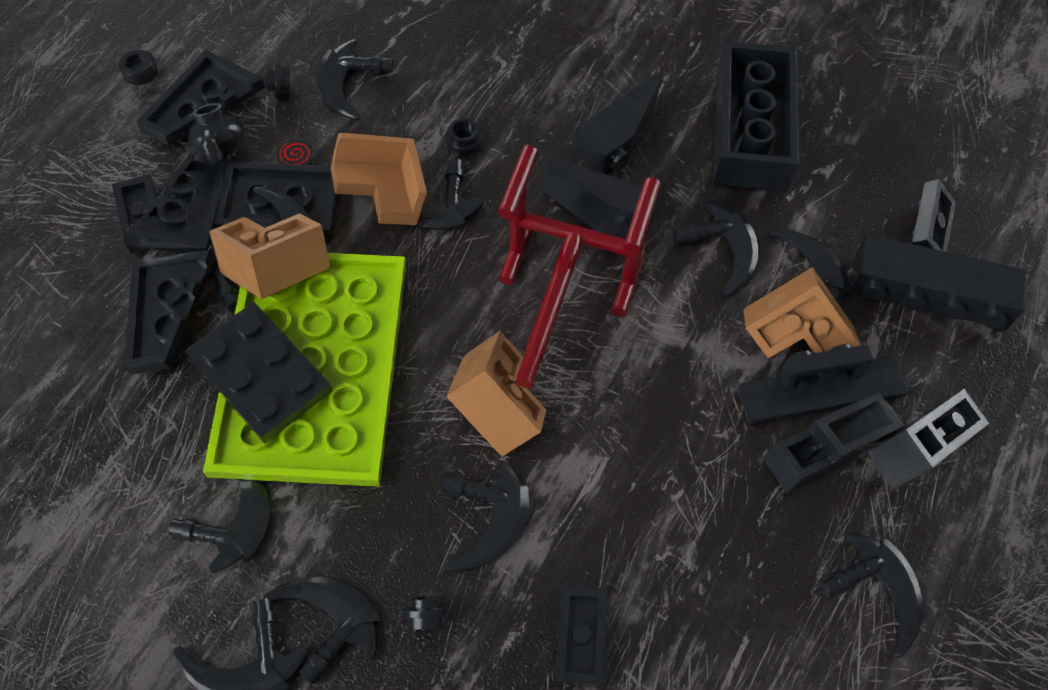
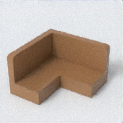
[331,133,427,225]
[209,213,330,299]
[743,267,861,358]
[446,331,546,455]

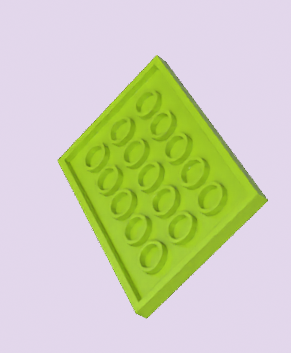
[203,253,406,487]

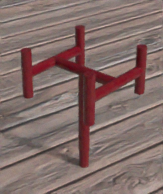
[498,145,661,388]

